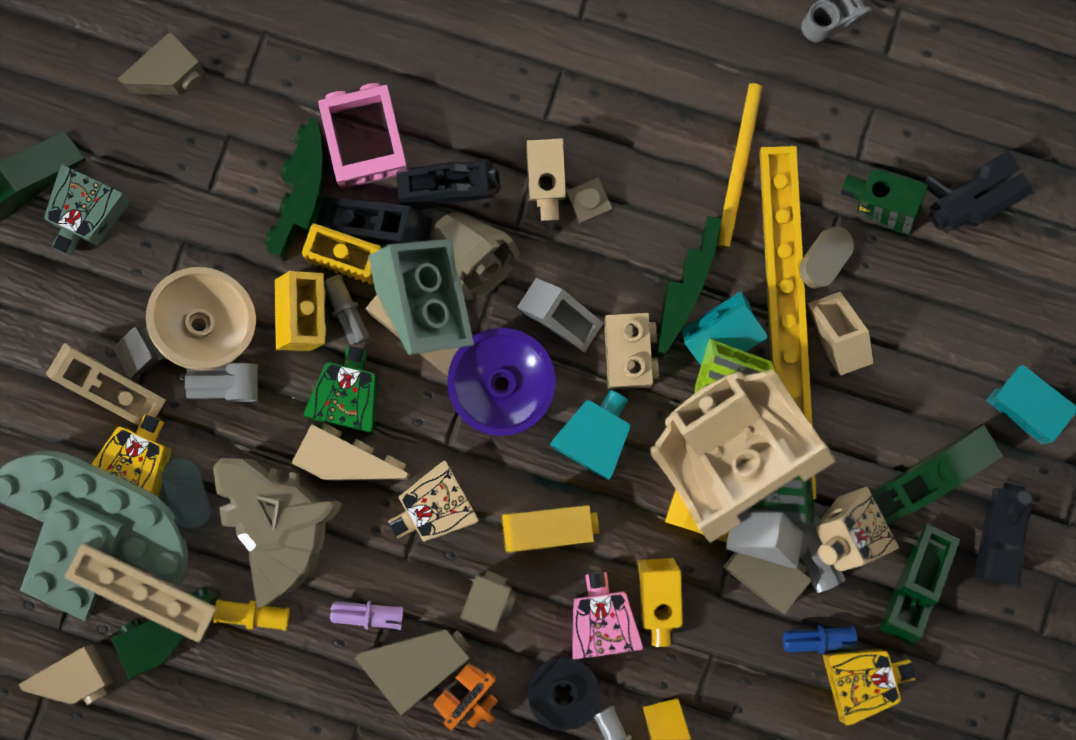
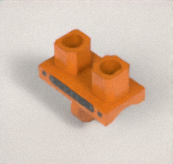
[433,663,498,731]

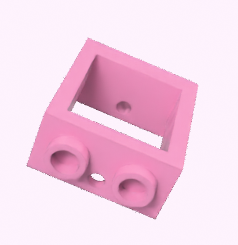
[318,83,407,189]

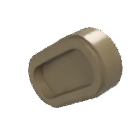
[799,226,854,288]

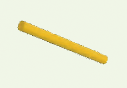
[716,83,763,249]

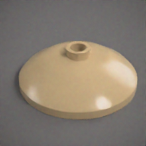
[146,267,256,370]

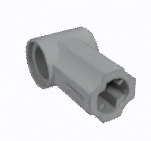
[185,363,258,402]
[796,515,845,593]

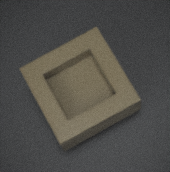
[566,177,612,225]

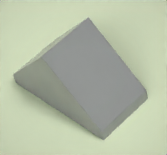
[726,512,803,569]

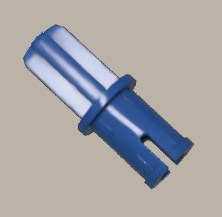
[782,625,857,654]

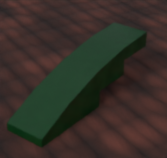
[656,216,722,357]

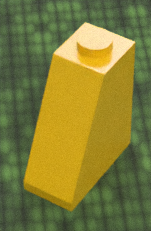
[502,505,599,552]

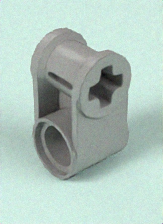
[801,0,872,42]

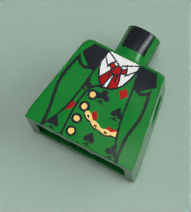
[303,346,378,434]

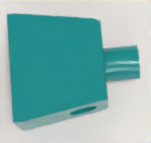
[550,390,631,481]

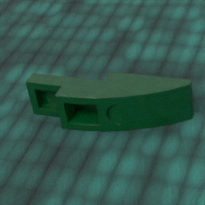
[265,116,327,262]
[870,425,1003,525]

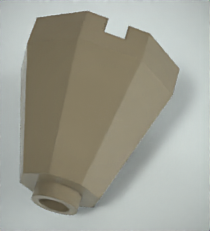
[431,211,520,301]

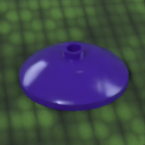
[447,328,556,436]

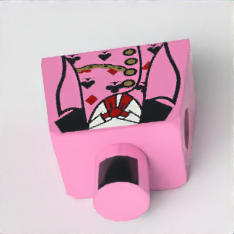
[572,572,643,659]

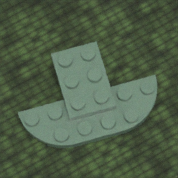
[0,451,188,621]

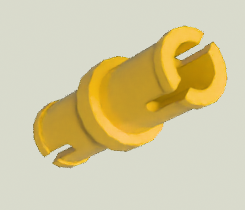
[213,599,290,631]

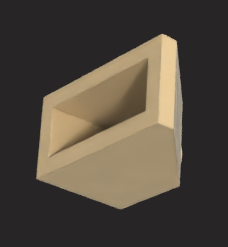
[807,292,874,376]
[19,644,114,705]

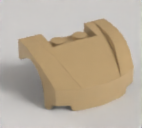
[651,370,835,543]

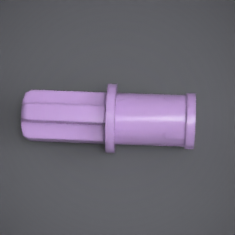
[330,601,403,630]

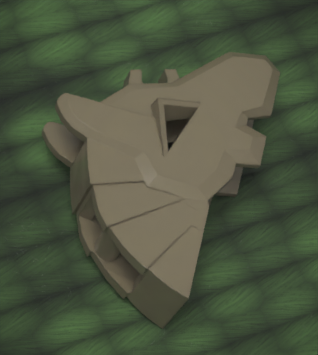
[213,458,342,609]

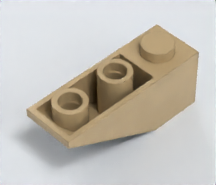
[292,422,411,481]

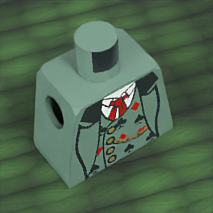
[45,165,131,256]

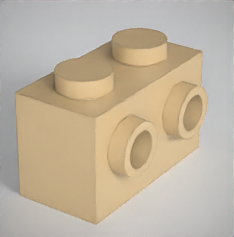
[604,313,659,390]

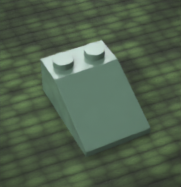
[368,239,474,355]

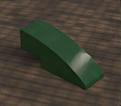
[879,524,960,645]

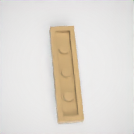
[64,543,218,643]

